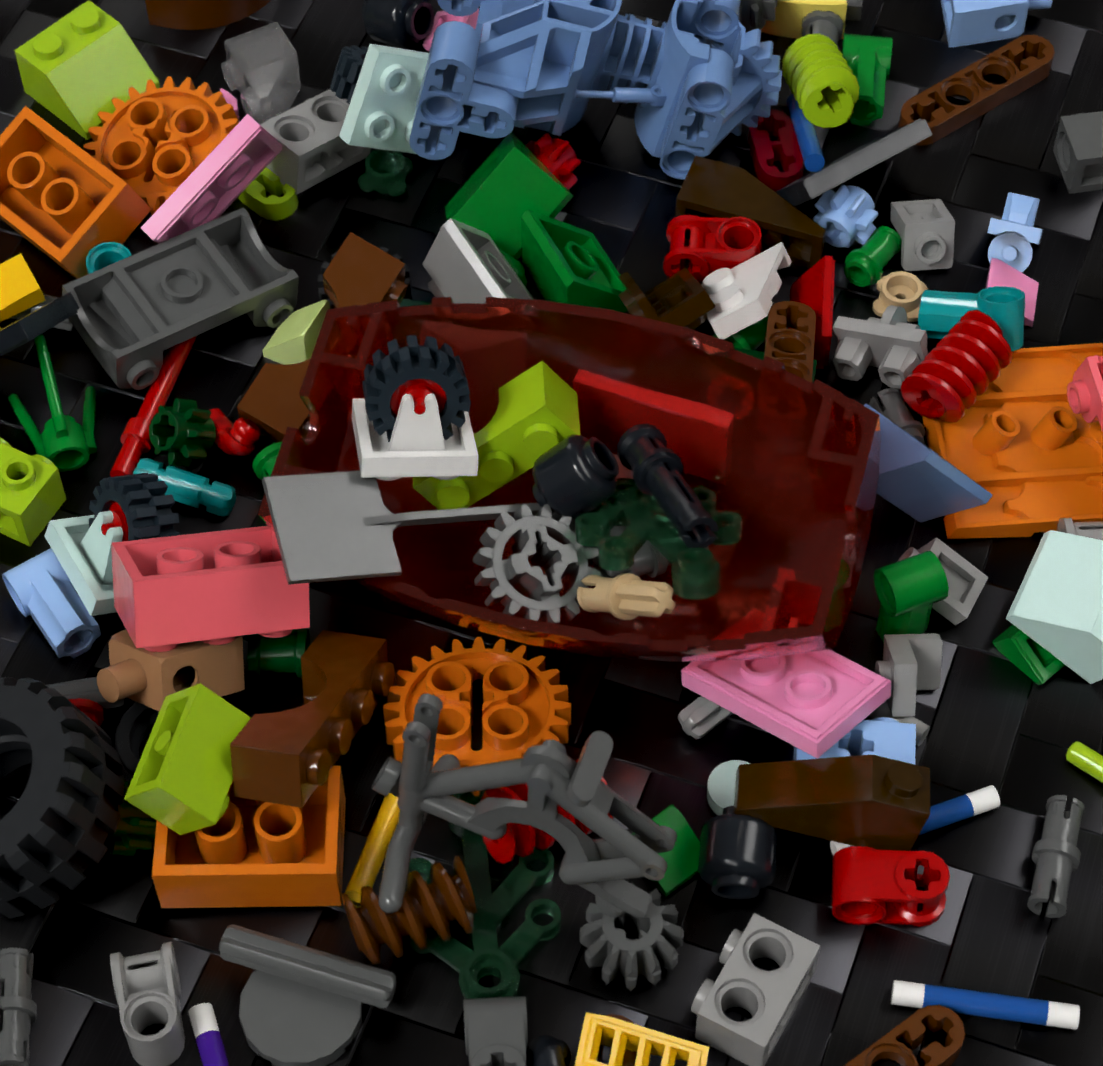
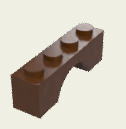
[237,232,409,449]
[230,630,395,808]

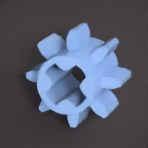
[813,184,878,248]

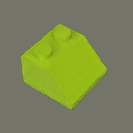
[14,0,160,140]

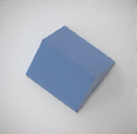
[860,403,992,523]

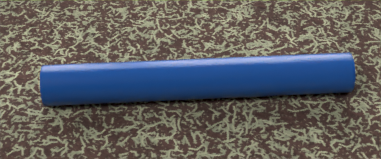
[786,94,825,172]

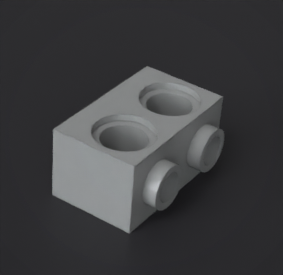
[260,89,371,195]
[691,913,821,1066]

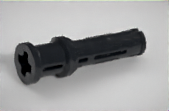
[617,423,719,550]

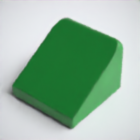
[992,624,1065,685]
[632,804,700,897]

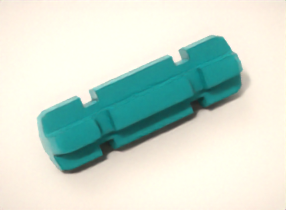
[133,458,237,517]

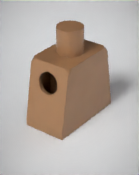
[97,629,245,712]

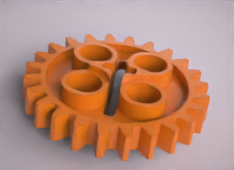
[83,76,239,215]
[383,637,571,796]

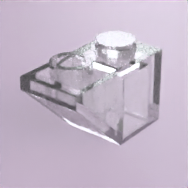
[221,22,301,124]

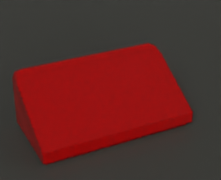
[788,255,835,369]

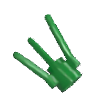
[8,334,97,472]

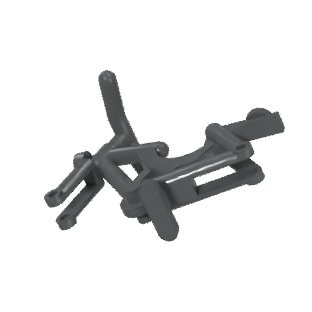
[372,694,677,920]

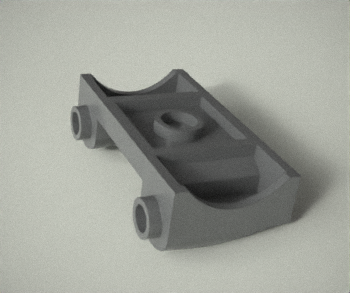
[62,207,299,390]

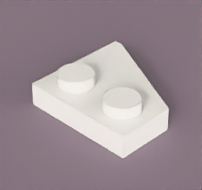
[702,242,792,341]

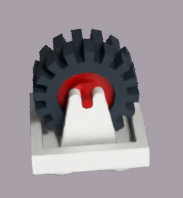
[352,335,479,481]

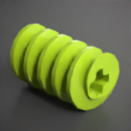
[782,33,860,128]

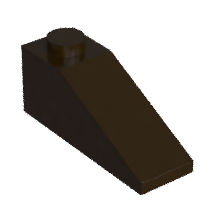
[675,156,826,269]
[734,754,930,851]

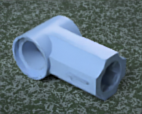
[2,548,101,658]

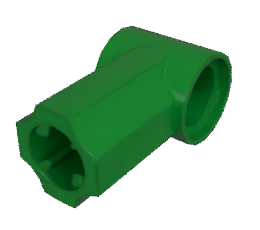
[842,34,893,126]
[873,551,949,643]

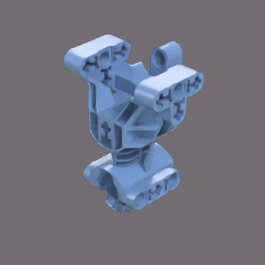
[410,0,782,180]

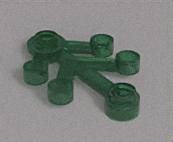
[575,478,742,599]
[405,790,561,999]

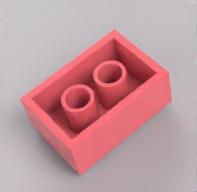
[111,525,310,652]

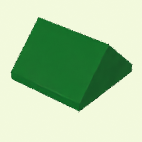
[445,133,574,260]
[521,209,628,326]

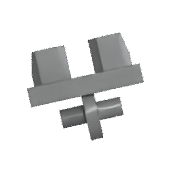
[832,305,928,389]

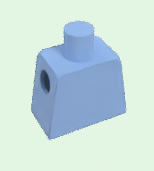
[941,0,1053,47]

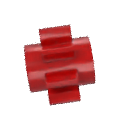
[525,133,581,190]

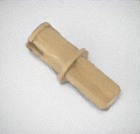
[577,573,676,620]

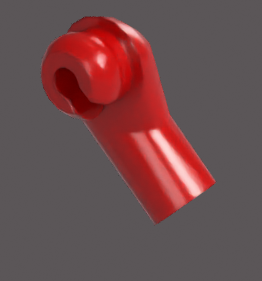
[210,408,261,456]

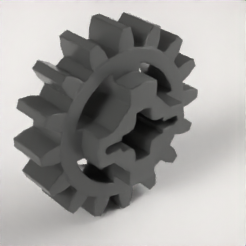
[473,504,601,631]

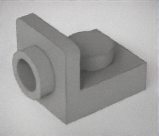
[890,199,955,271]
[898,538,988,625]

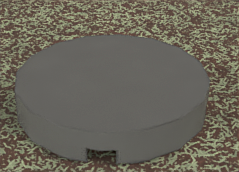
[239,970,363,1066]

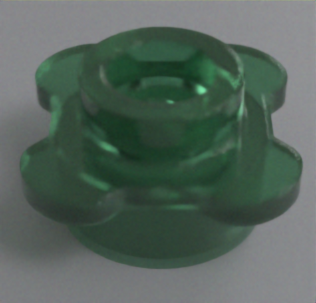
[358,149,413,196]

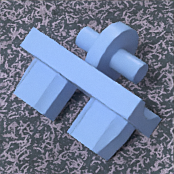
[987,192,1043,272]

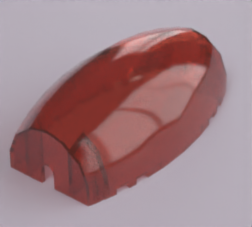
[258,297,881,662]

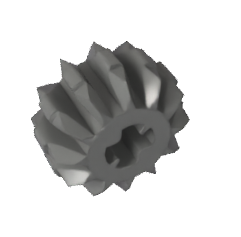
[580,881,684,991]

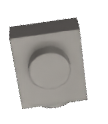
[875,633,943,717]

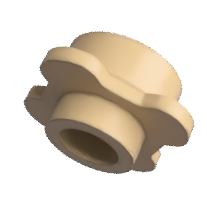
[873,271,928,322]

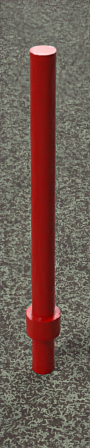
[110,336,197,477]

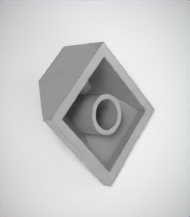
[422,218,544,319]

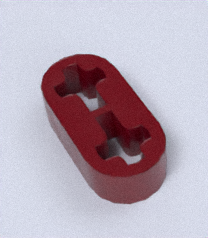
[748,109,803,192]

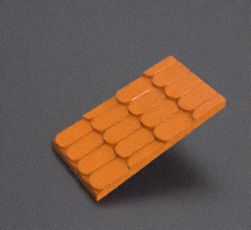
[922,343,1103,539]

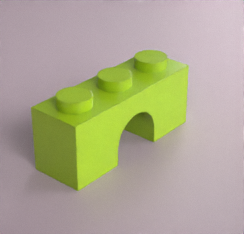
[413,360,581,510]

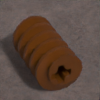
[341,855,477,966]

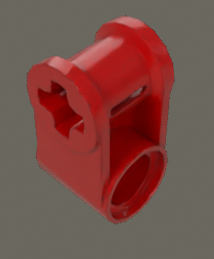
[663,215,762,282]
[832,846,950,927]

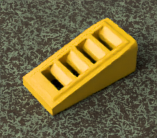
[575,1012,709,1066]

